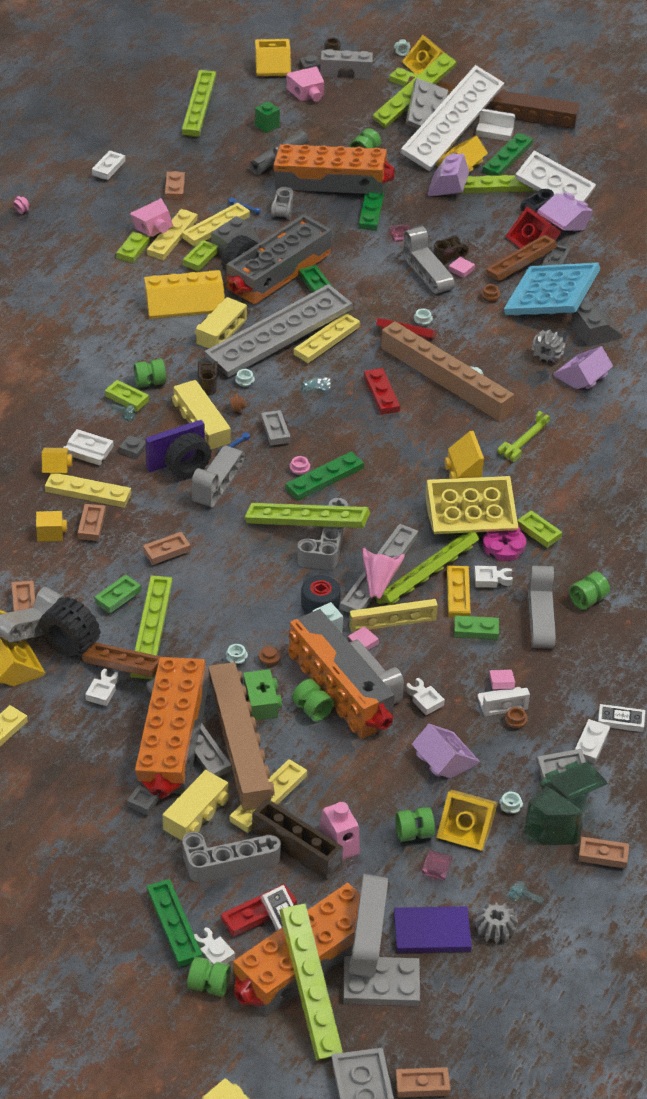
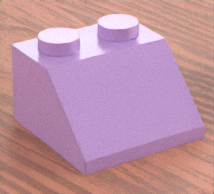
[427,154,469,196]
[537,192,593,230]
[553,346,613,389]
[412,724,480,778]

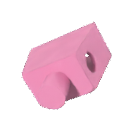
[286,67,324,102]
[130,199,173,237]
[319,802,360,860]

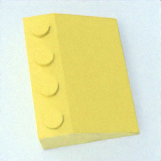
[425,476,518,534]

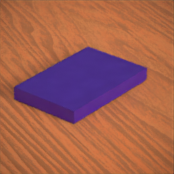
[145,419,205,473]
[393,906,472,953]

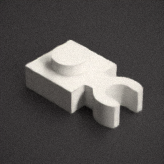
[474,566,513,588]
[85,669,118,706]
[406,678,445,715]
[194,927,235,964]

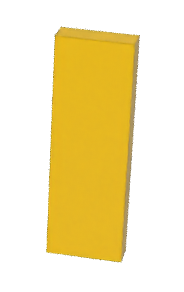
[447,566,471,618]

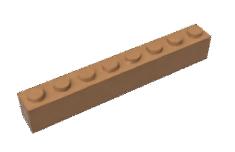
[381,321,514,422]
[208,662,275,810]

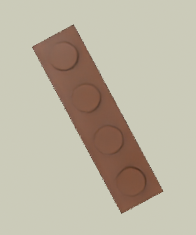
[486,235,557,281]
[81,642,161,678]

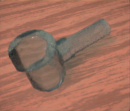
[111,404,136,421]
[508,881,544,904]

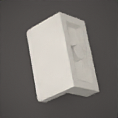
[476,109,515,141]
[477,687,530,717]

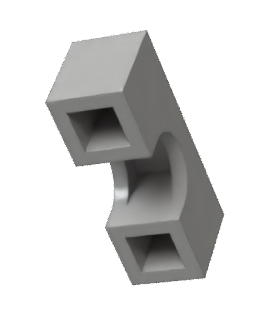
[320,49,373,80]

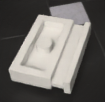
[63,429,114,466]

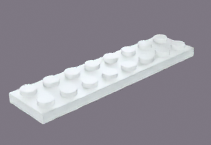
[400,65,504,171]

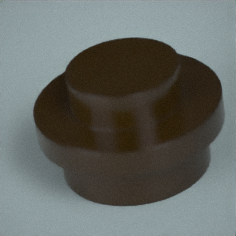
[324,37,341,51]

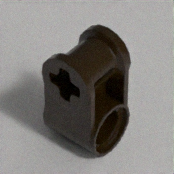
[433,235,469,265]
[198,361,218,396]

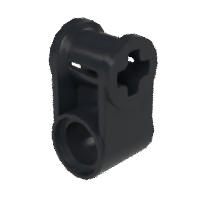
[520,189,554,216]

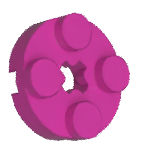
[483,527,526,561]

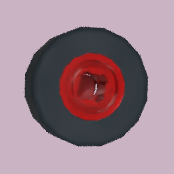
[301,575,341,613]

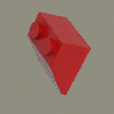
[505,206,561,248]

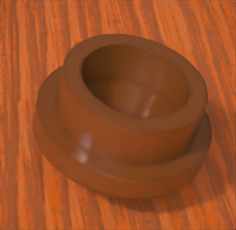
[481,284,500,301]
[230,393,246,414]
[258,646,281,667]
[505,707,528,728]

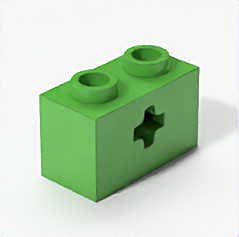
[243,669,282,721]

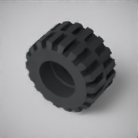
[40,597,101,658]

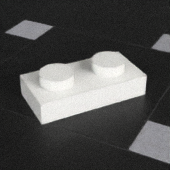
[92,150,125,180]
[575,719,610,764]

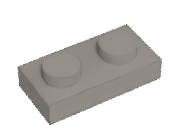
[261,410,290,446]
[536,748,588,781]

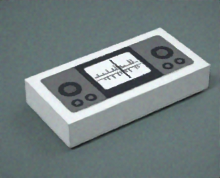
[598,704,645,732]
[260,885,294,931]

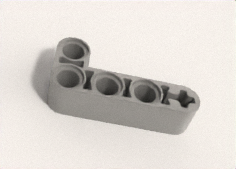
[403,226,455,294]
[191,445,245,508]
[297,498,348,570]
[528,566,556,649]
[0,587,65,642]
[350,640,404,704]
[182,832,281,883]
[349,874,388,978]

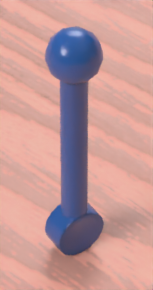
[228,198,261,215]
[218,432,250,453]

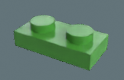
[94,575,141,614]
[454,616,499,640]

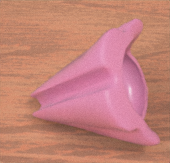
[362,548,405,599]

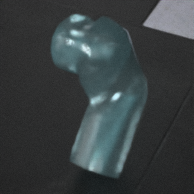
[301,376,332,391]

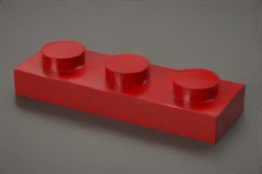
[376,318,437,341]
[364,368,400,415]
[221,884,297,937]

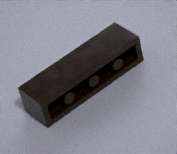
[252,798,343,879]

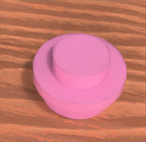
[13,196,30,214]
[290,456,310,475]

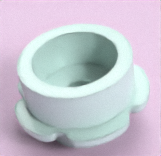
[394,39,411,56]
[414,309,433,326]
[235,369,255,387]
[226,644,248,664]
[499,792,523,814]

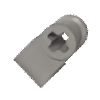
[271,187,293,220]

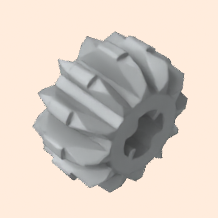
[531,329,566,363]
[475,901,517,944]

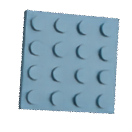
[504,263,600,316]

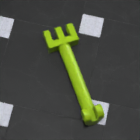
[497,411,550,462]

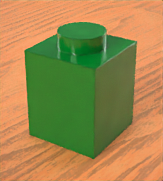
[255,101,280,133]

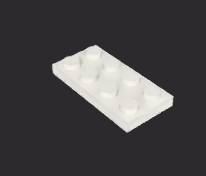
[515,151,596,202]

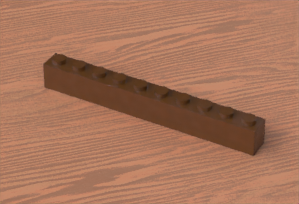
[407,76,580,129]

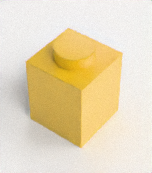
[42,448,72,473]
[36,511,67,542]

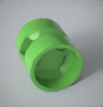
[349,128,381,148]
[133,359,166,388]
[569,572,610,610]
[292,679,334,722]
[395,806,435,842]
[187,956,231,997]

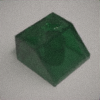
[539,760,608,808]
[525,786,584,845]

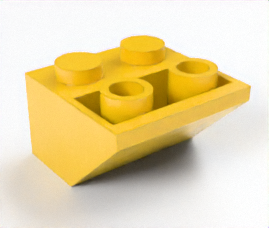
[255,39,291,77]

